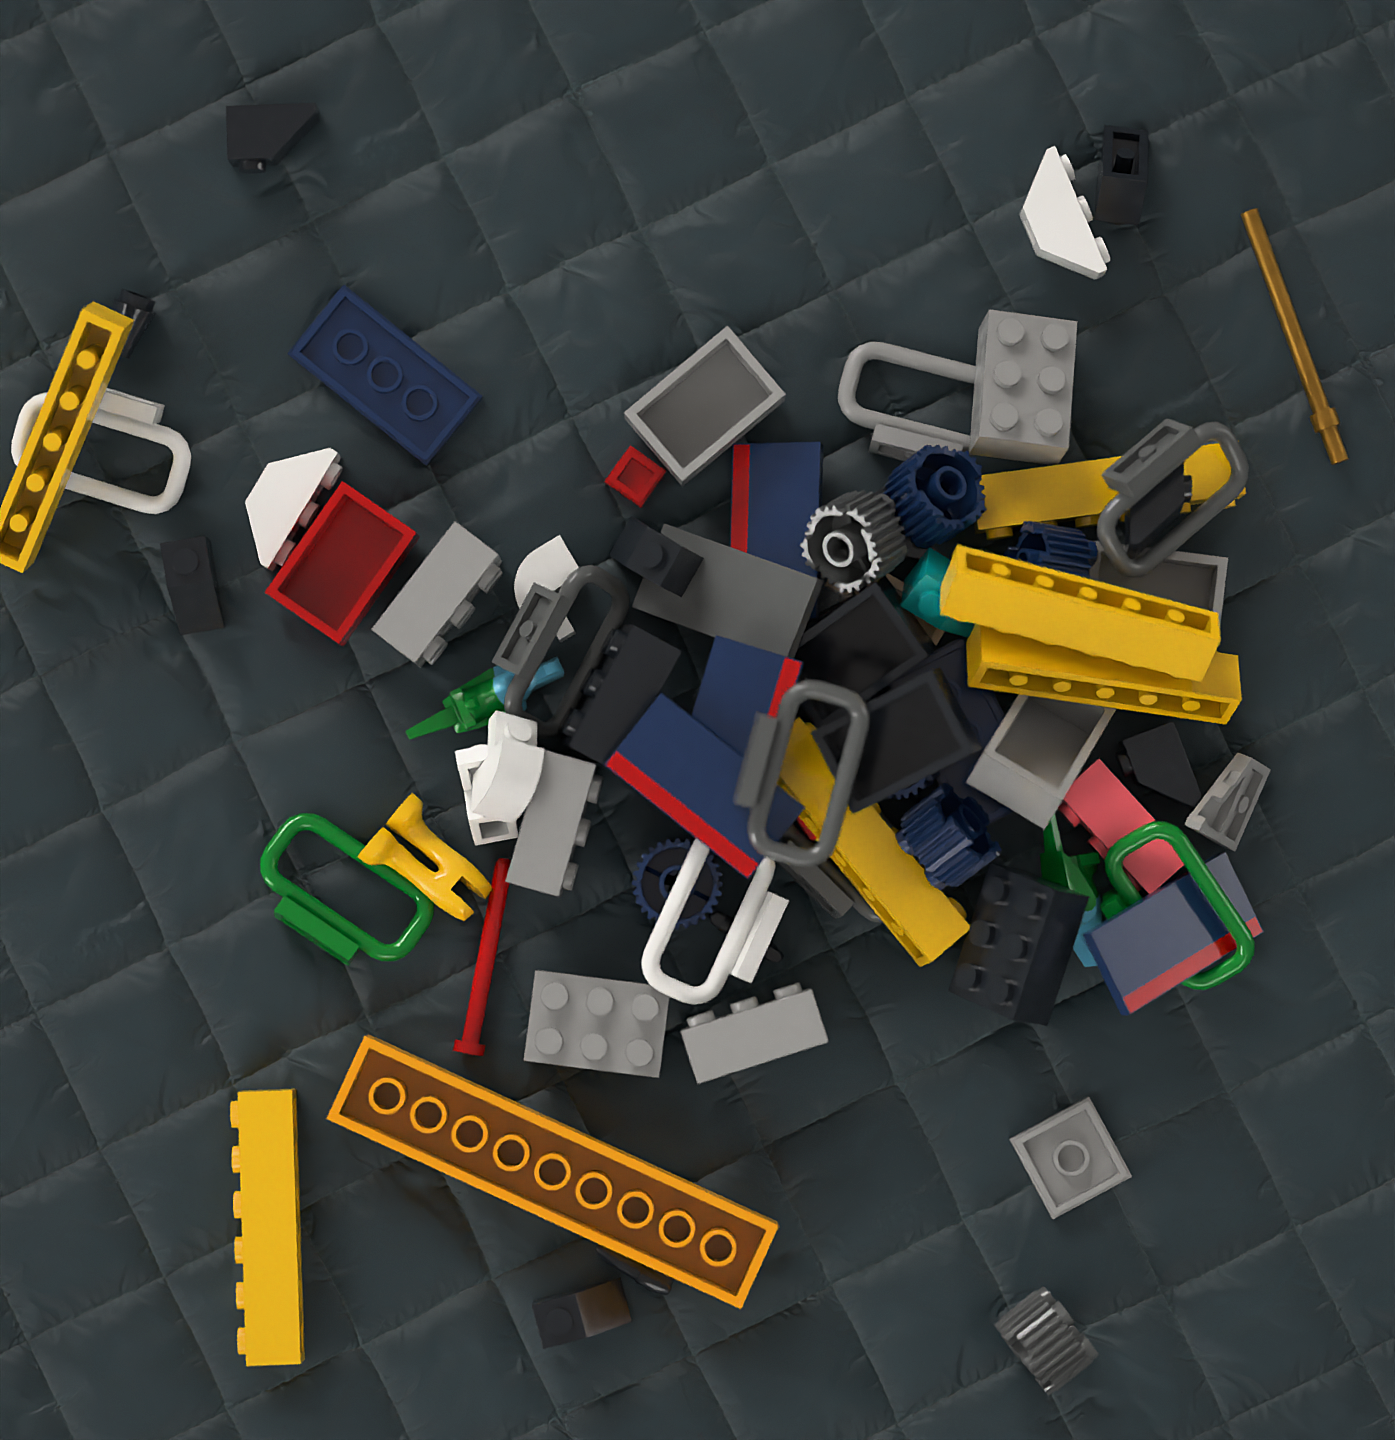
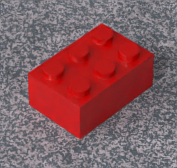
[265,481,420,647]

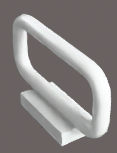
[11,388,191,514]
[641,838,789,1005]

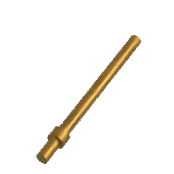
[1241,208,1349,465]

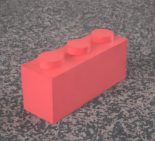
[1057,758,1184,896]

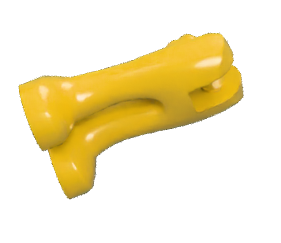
[357,793,492,921]

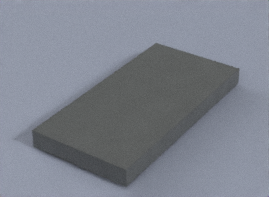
[632,524,823,659]

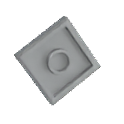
[1009,1096,1132,1219]

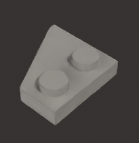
[1184,753,1271,851]

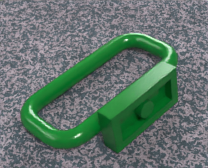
[260,813,434,967]
[1101,821,1255,990]

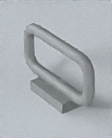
[838,342,976,461]

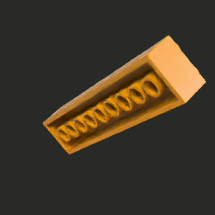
[326,1034,779,1309]

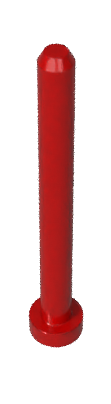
[453,858,511,1056]

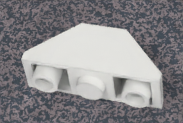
[1020,146,1110,279]
[245,448,343,572]

